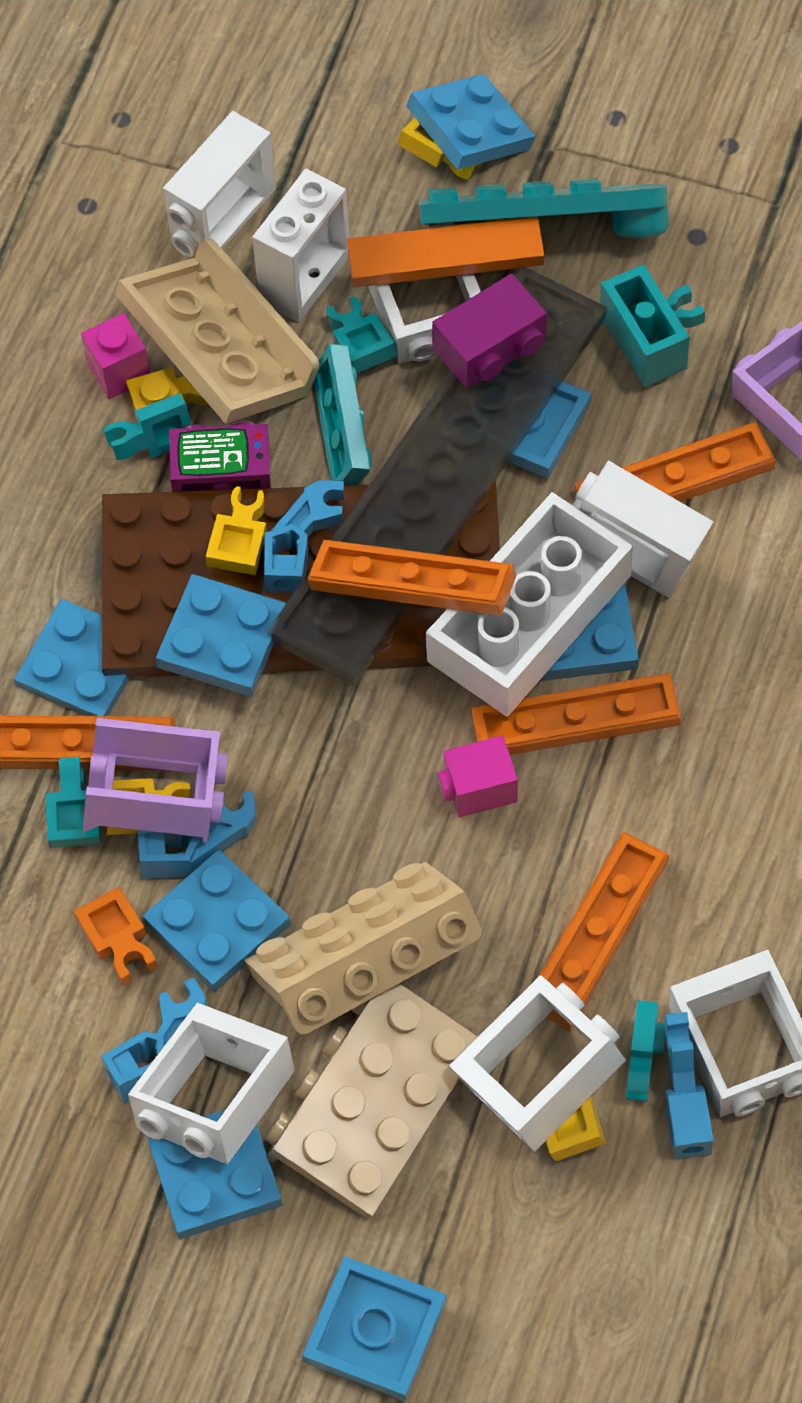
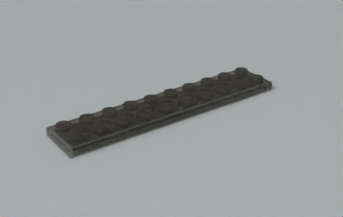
[267,266,607,686]

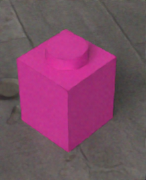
[81,313,150,400]
[437,735,518,818]

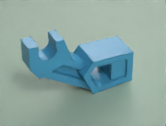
[264,480,344,593]
[138,791,256,879]
[101,977,208,1104]
[665,1012,713,1159]

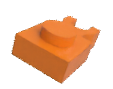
[74,886,158,987]

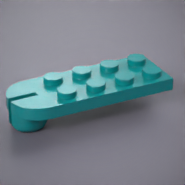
[419,178,669,238]

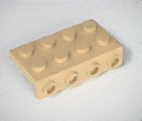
[115,238,319,424]
[244,862,482,1034]
[265,983,478,1220]

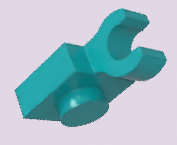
[103,393,192,460]
[45,757,101,848]

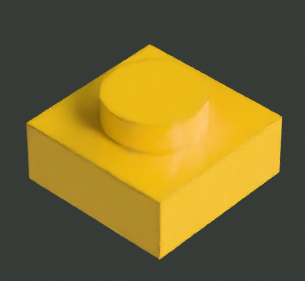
[546,1095,606,1162]

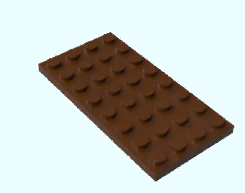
[102,480,500,677]

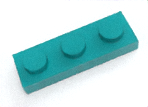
[313,344,372,486]

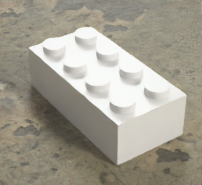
[426,492,633,717]

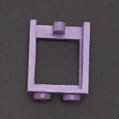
[731,321,802,462]
[83,718,228,843]

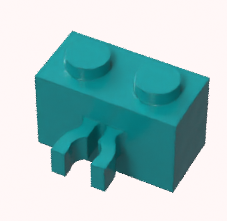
[600,264,705,387]

